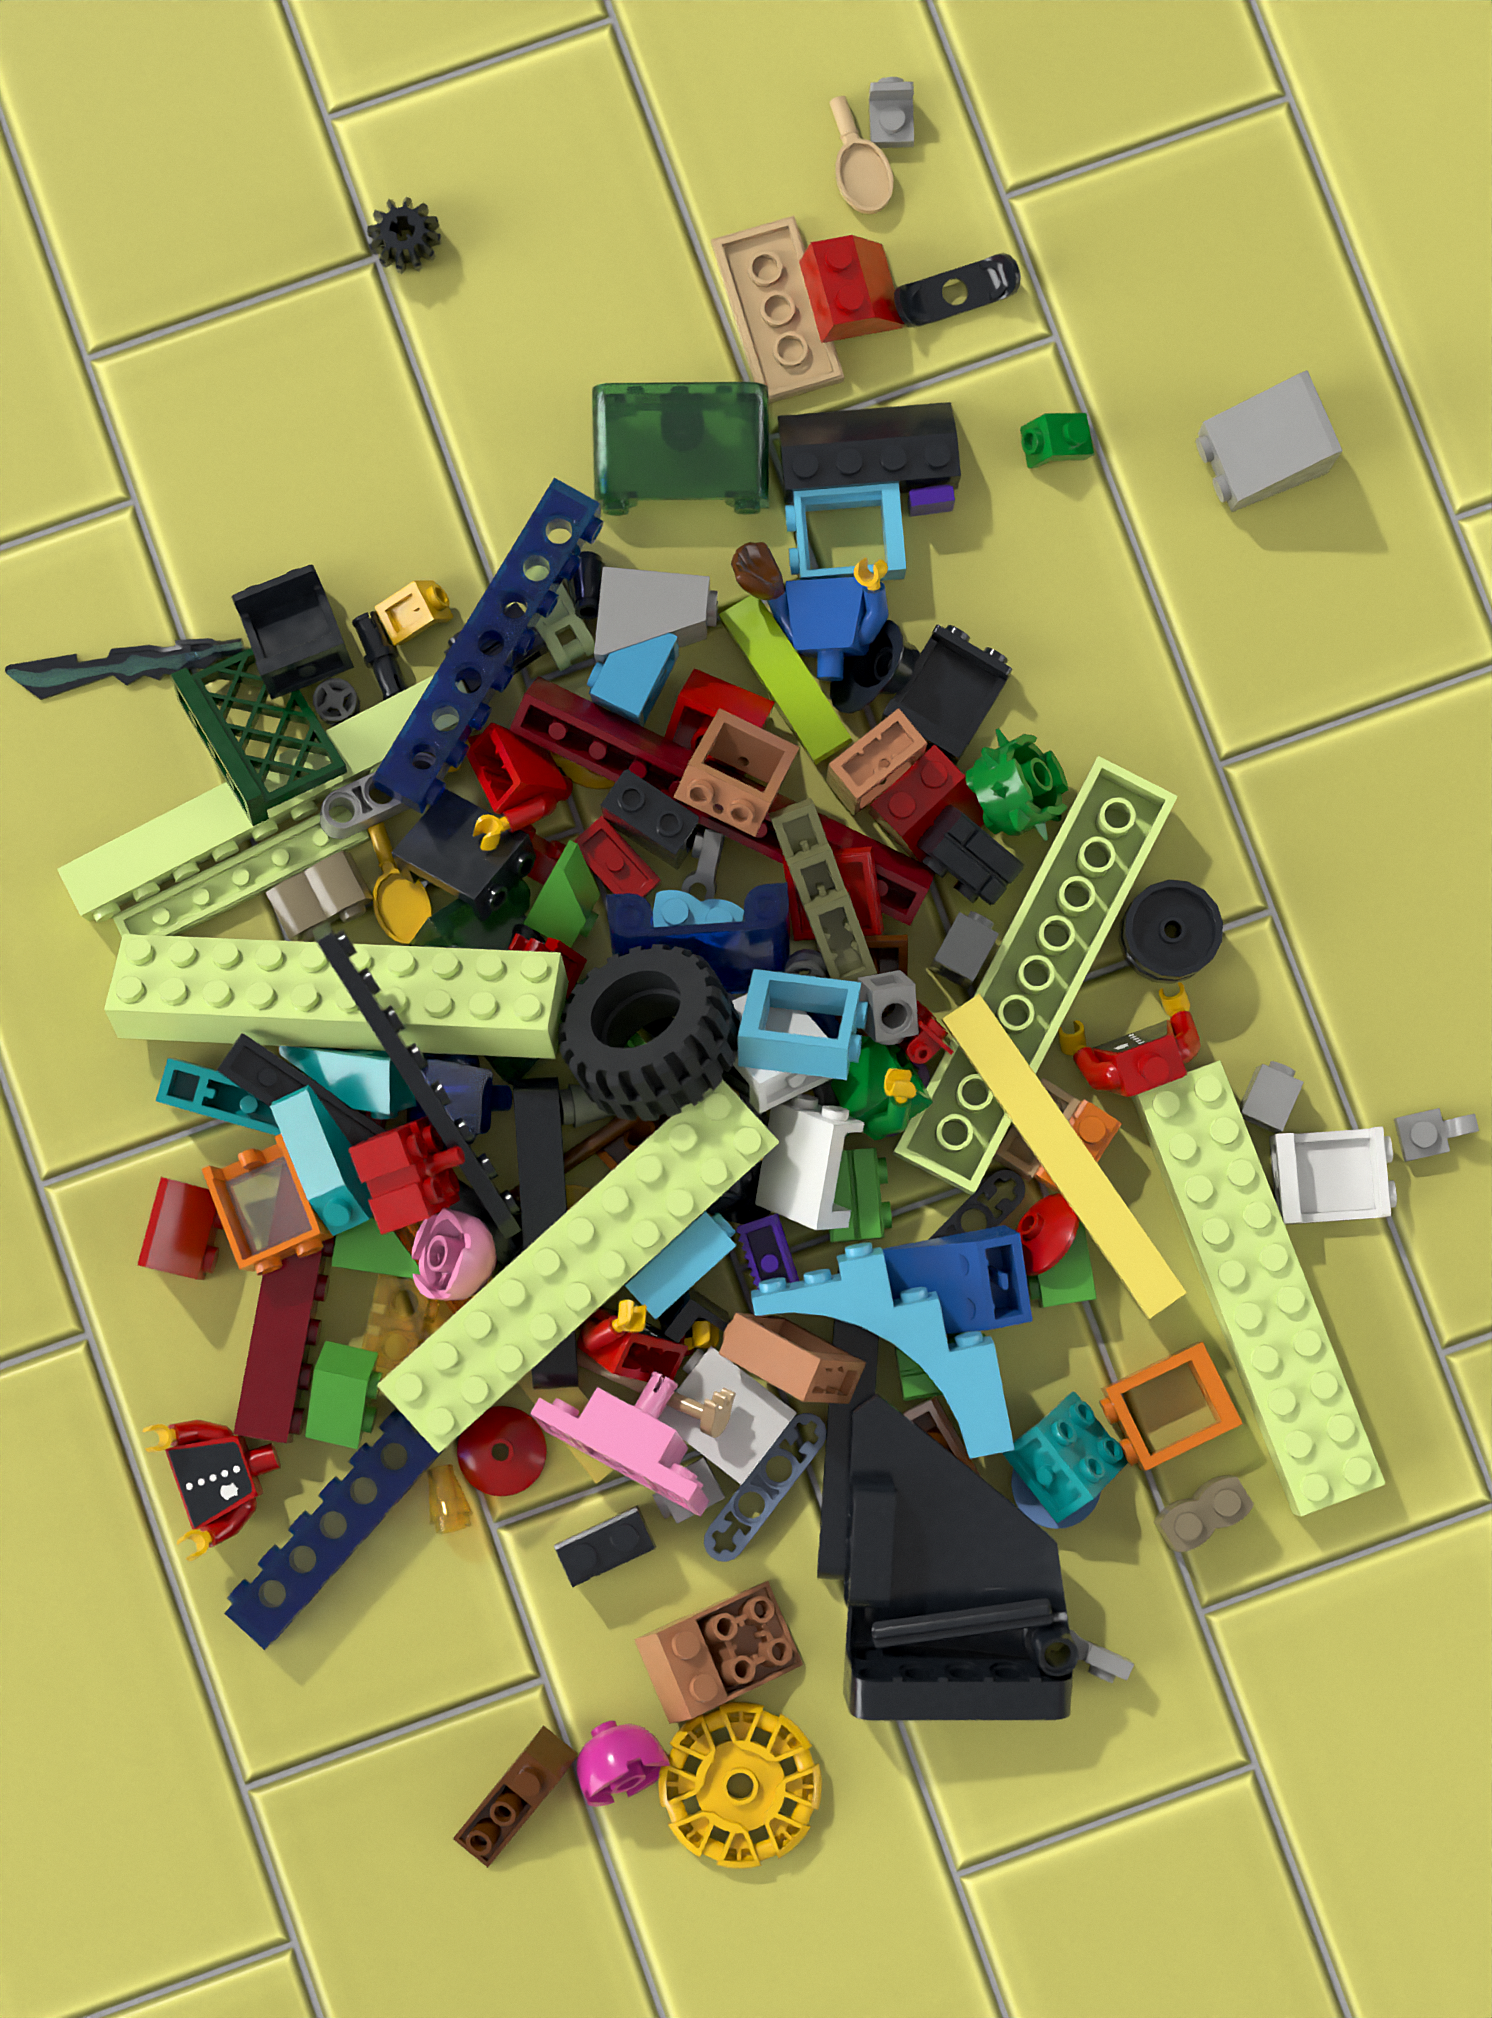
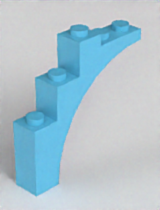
[751,1242,1015,1459]

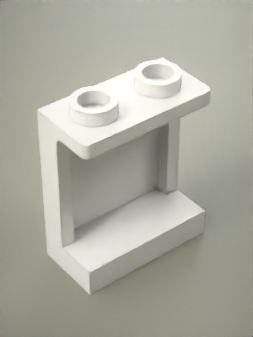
[732,994,833,1114]
[755,1094,864,1230]
[1269,1127,1397,1225]
[658,1346,797,1485]

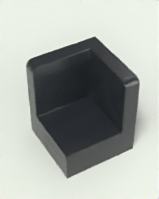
[658,1287,731,1343]

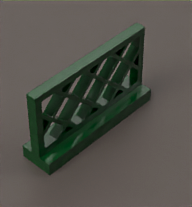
[170,648,347,826]

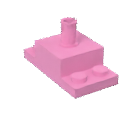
[530,1371,709,1517]

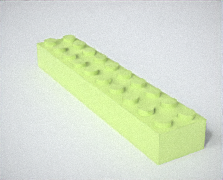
[892,756,1178,1195]
[104,934,569,1059]
[1131,1060,1386,1516]
[377,1080,779,1453]

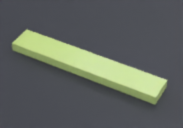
[112,806,371,936]

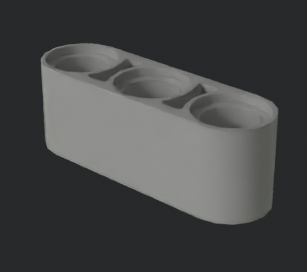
[319,753,442,839]

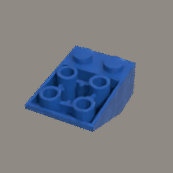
[882,1225,1033,1334]

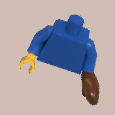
[731,542,889,681]

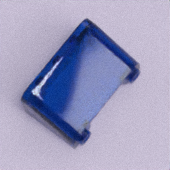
[606,883,791,994]

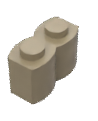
[266,851,374,942]
[1154,1475,1254,1552]

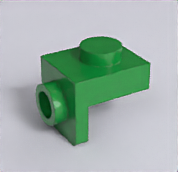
[1020,413,1095,468]

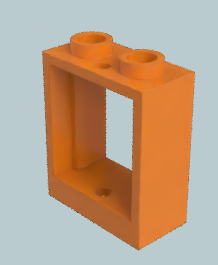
[1099,1342,1243,1471]

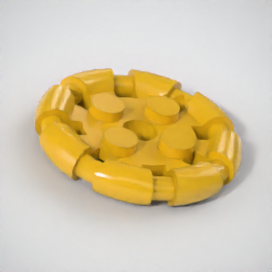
[658,1702,822,1869]

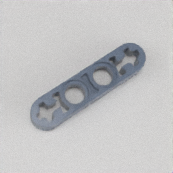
[704,1413,827,1562]

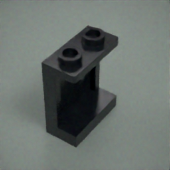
[232,564,354,700]
[881,624,1013,766]
[600,770,702,870]
[391,789,536,922]

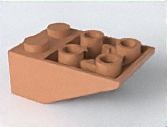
[634,1581,803,1724]

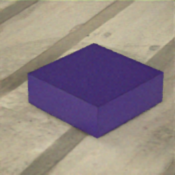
[907,484,955,517]

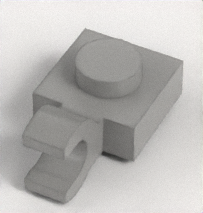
[681,827,725,900]
[1394,1108,1479,1162]
[1050,1629,1134,1683]

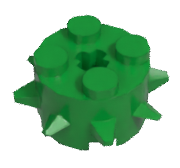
[966,728,1069,841]

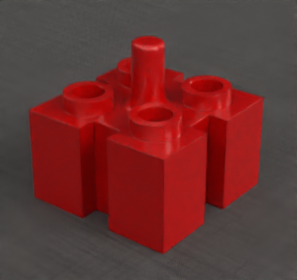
[349,1116,465,1235]

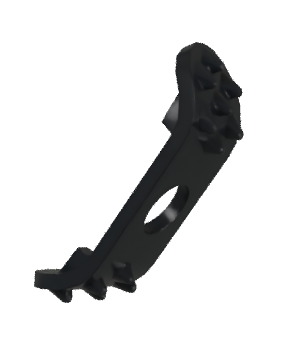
[894,253,1021,328]

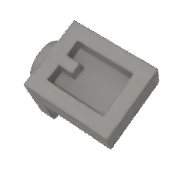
[869,77,914,148]

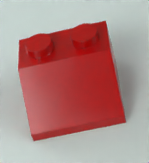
[799,235,905,343]
[664,668,775,776]
[869,744,985,864]
[137,1177,224,1280]

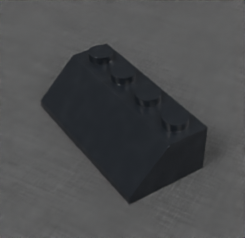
[777,402,961,503]

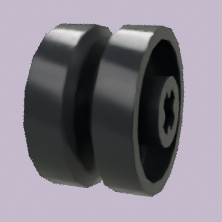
[1118,880,1223,984]

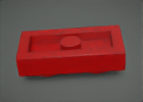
[573,815,662,912]

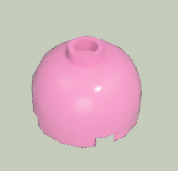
[412,1208,497,1301]

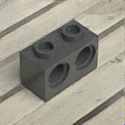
[929,911,999,990]

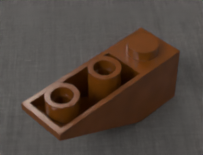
[453,1725,578,1868]

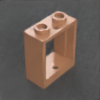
[674,708,800,837]
[826,708,927,816]
[719,1313,866,1404]

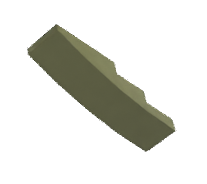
[769,798,877,982]

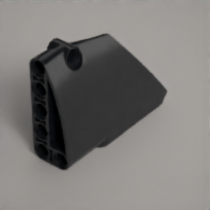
[843,1394,1079,1721]

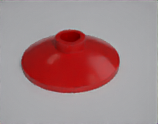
[1015,1193,1079,1276]
[457,1406,547,1496]

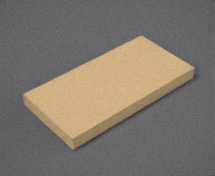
[711,216,844,406]

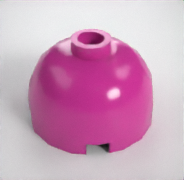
[577,1721,670,1807]

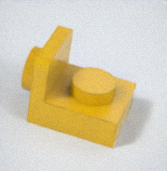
[374,580,453,645]

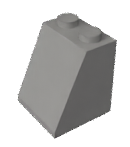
[1196,370,1343,512]
[594,567,718,664]

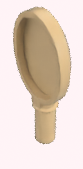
[830,96,893,214]

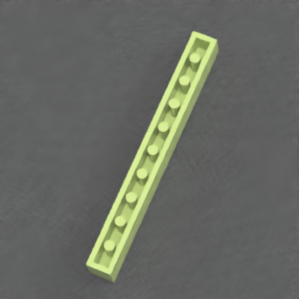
[57,665,480,923]

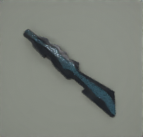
[5,638,245,700]

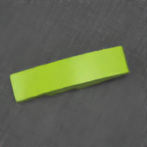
[719,595,853,765]

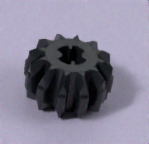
[367,196,442,274]

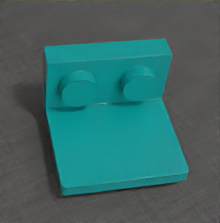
[1001,1391,1128,1523]

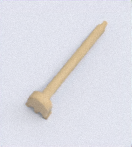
[576,1347,736,1438]

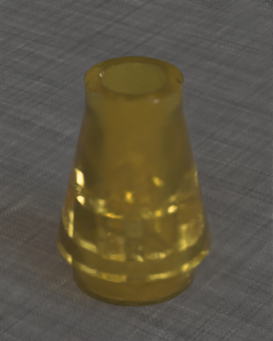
[426,1464,473,1534]

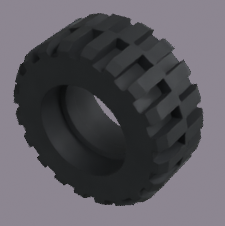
[558,944,741,1121]

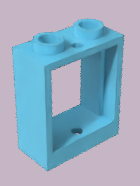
[785,483,906,581]
[738,969,868,1080]
[624,1211,736,1319]

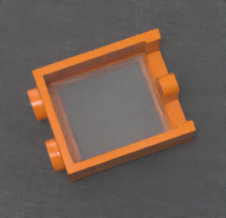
[201,1134,334,1275]

